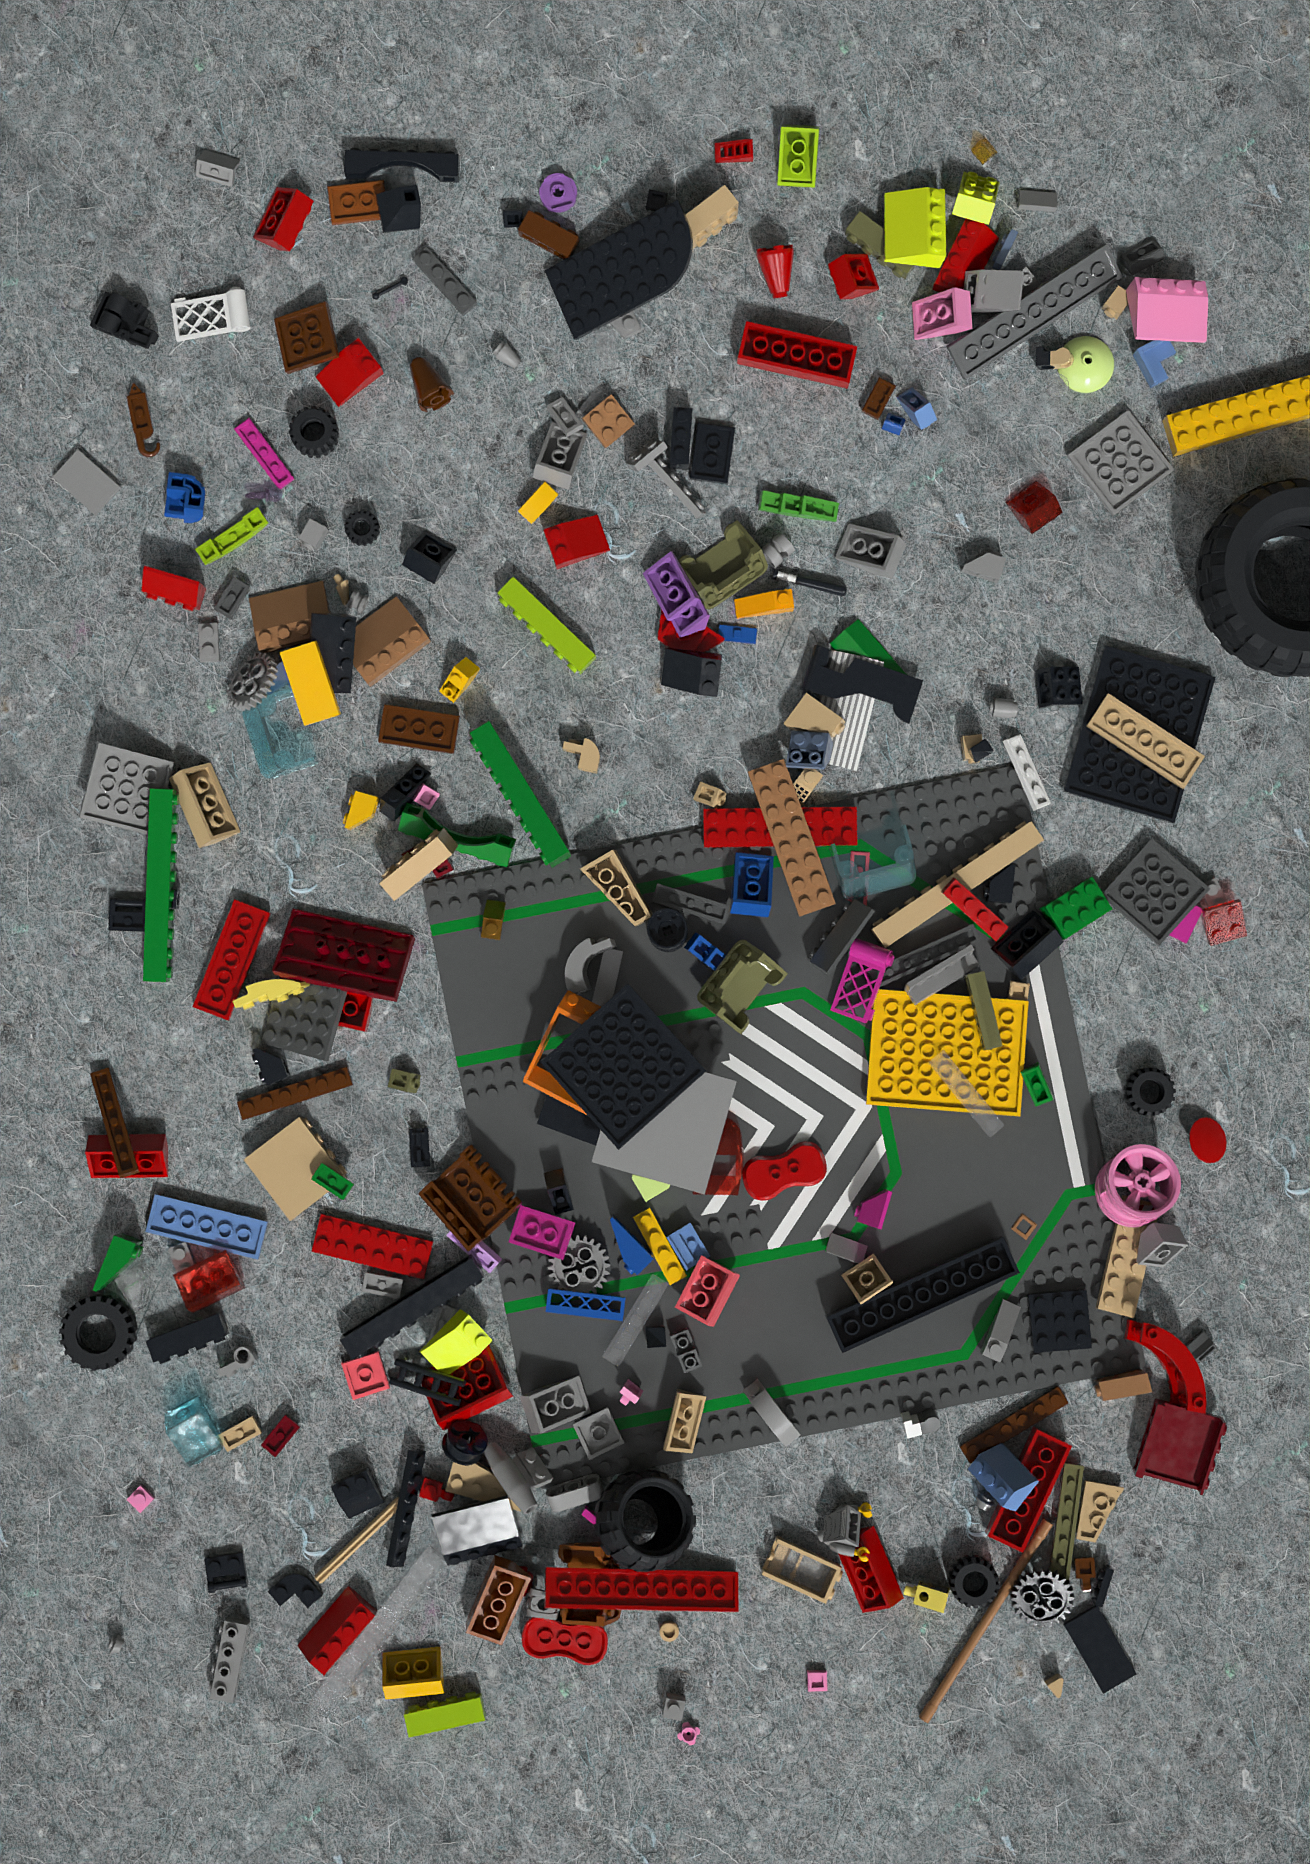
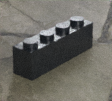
[146,1312,229,1364]

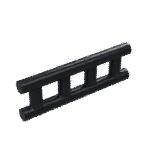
[389,1358,466,1406]

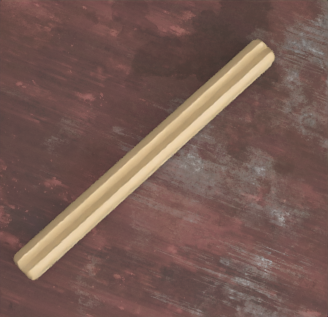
[315,1497,399,1584]

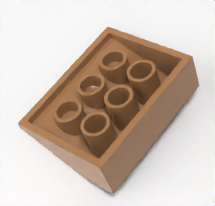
[249,581,331,653]
[353,596,431,687]

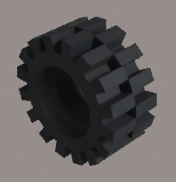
[344,509,380,546]

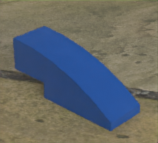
[684,932,726,971]

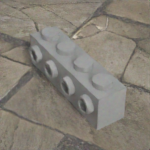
[208,1617,250,1703]

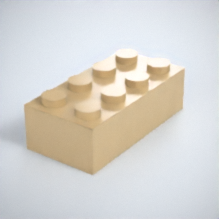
[686,185,739,252]
[379,828,458,901]

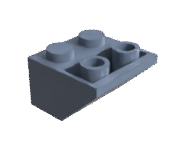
[786,731,833,769]

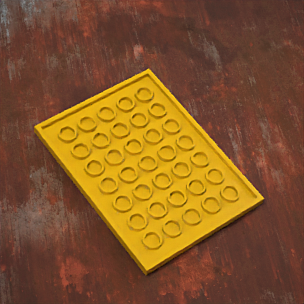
[866,989,1029,1116]

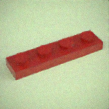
[941,877,1009,941]

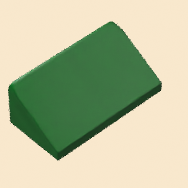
[1021,1062,1054,1107]

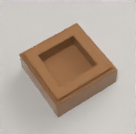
[1011,1213,1037,1240]

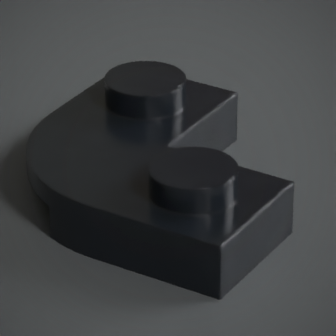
[268,1574,323,1609]

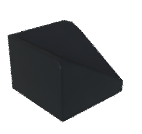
[968,739,994,763]
[646,1326,666,1348]

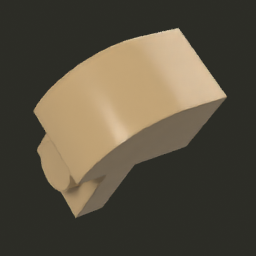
[562,738,600,774]

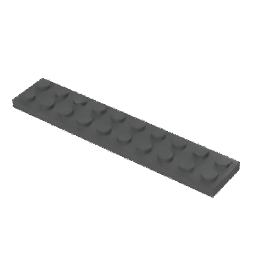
[946,243,1123,380]

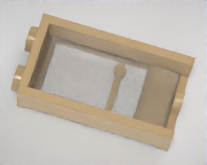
[761,1536,843,1604]

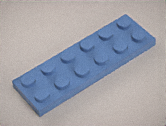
[145,1194,268,1260]

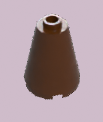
[409,357,454,412]

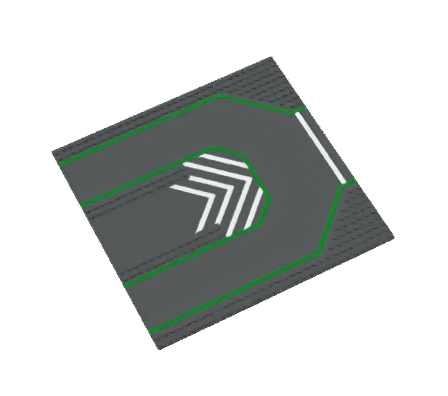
[422,766,1146,1489]

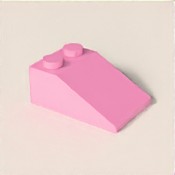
[912,288,972,340]

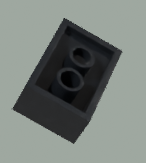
[661,647,722,697]

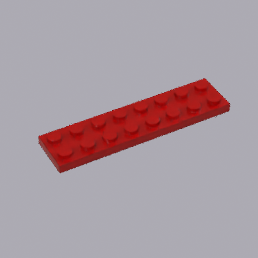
[703,807,857,848]

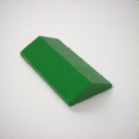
[830,619,907,701]

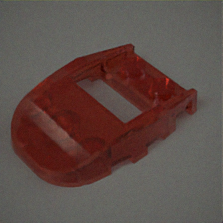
[692,1118,744,1196]

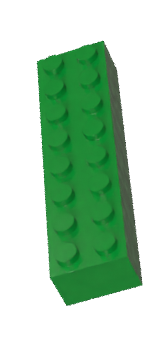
[469,721,571,868]

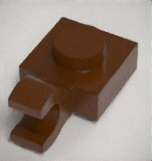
[1074,1557,1096,1592]

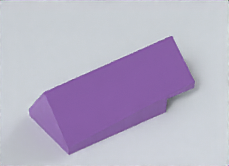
[643,551,710,637]

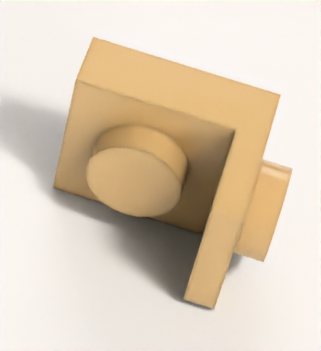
[693,782,726,809]

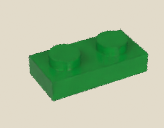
[311,1163,354,1200]

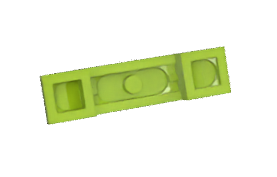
[195,507,269,565]

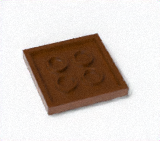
[274,301,339,374]

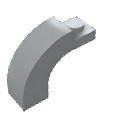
[565,937,617,995]
[743,1379,801,1447]

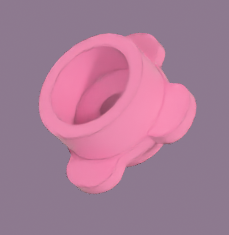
[677,1722,700,1745]

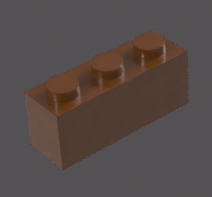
[518,210,579,260]

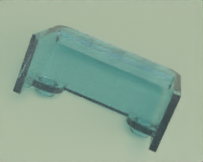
[242,688,319,779]
[829,825,916,900]

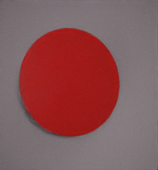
[1189,1117,1227,1163]

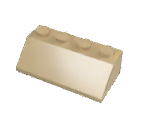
[169,762,240,848]

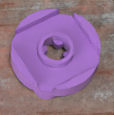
[539,173,577,213]

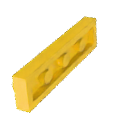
[633,1208,687,1285]

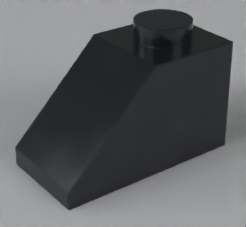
[984,864,1015,904]
[544,1168,574,1215]

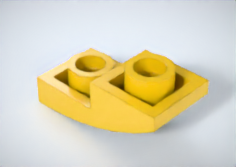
[518,481,559,524]

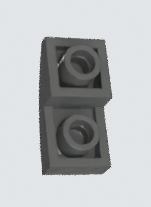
[669,1327,702,1373]

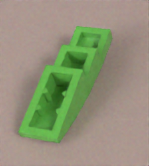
[758,490,839,522]

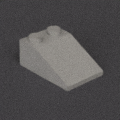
[533,422,587,490]
[835,524,906,579]
[520,1376,591,1434]

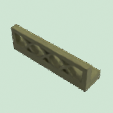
[965,971,1002,1051]

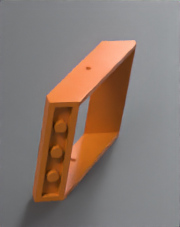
[523,990,601,1116]

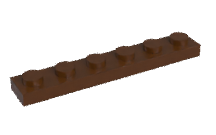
[90,1067,139,1178]
[237,1067,353,1120]
[959,1386,1068,1463]

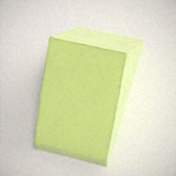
[632,1174,670,1202]

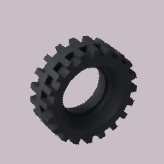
[59,1294,138,1371]

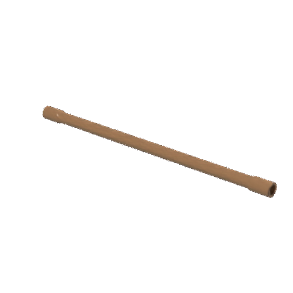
[919,1518,1053,1723]

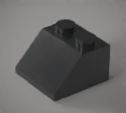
[402,531,457,584]
[331,1467,384,1519]

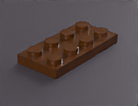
[378,704,460,754]

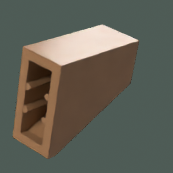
[1094,1369,1152,1401]

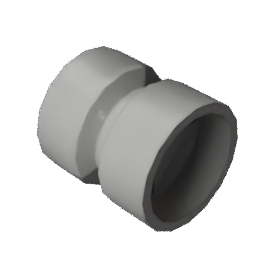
[761,532,795,568]

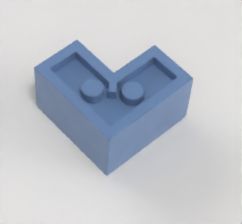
[1133,340,1176,388]

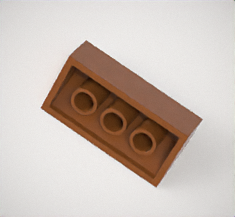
[466,1555,531,1645]

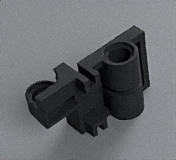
[90,291,159,349]

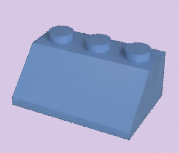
[968,1443,1039,1511]

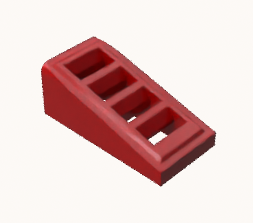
[714,139,753,163]

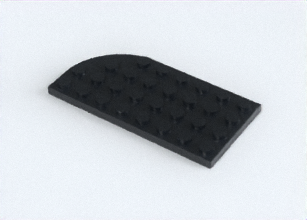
[544,200,693,340]

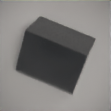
[503,209,523,228]

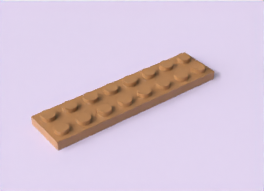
[747,759,836,917]

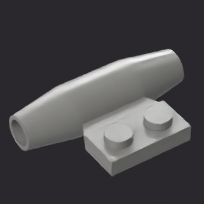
[484,1442,553,1514]

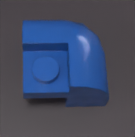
[164,472,205,523]

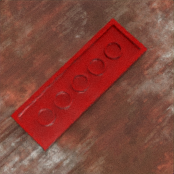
[193,899,271,1021]
[311,1214,434,1279]

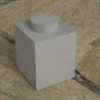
[299,518,329,551]
[663,1692,685,1721]

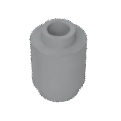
[989,698,1018,718]

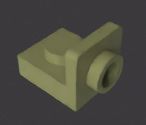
[388,1068,421,1093]

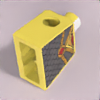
[904,1581,950,1613]

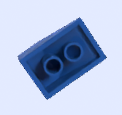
[730,852,774,917]
[610,1215,654,1275]

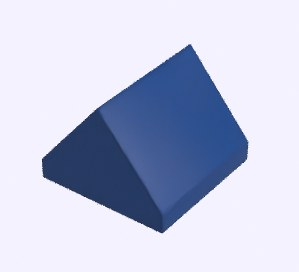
[882,413,905,435]

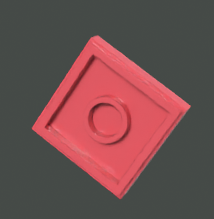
[341,1351,390,1400]

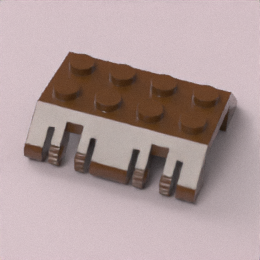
[418,1144,523,1252]

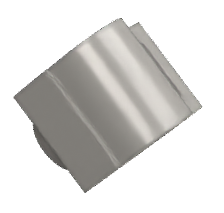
[217,1345,258,1378]

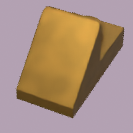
[481,900,506,940]

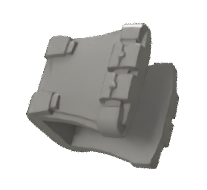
[526,1579,560,1620]

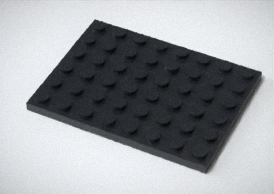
[1063,645,1216,824]

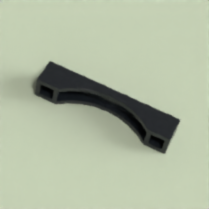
[344,148,460,183]

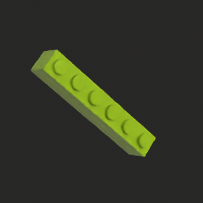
[497,577,596,675]

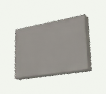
[53,449,121,516]

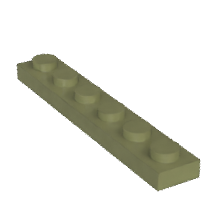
[1050,1463,1084,1580]

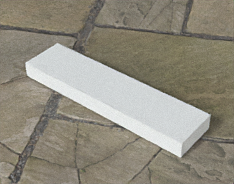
[1003,734,1051,811]

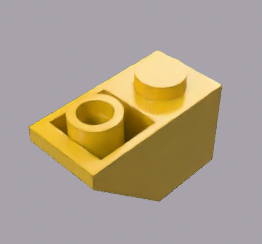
[439,657,480,703]
[343,791,379,830]

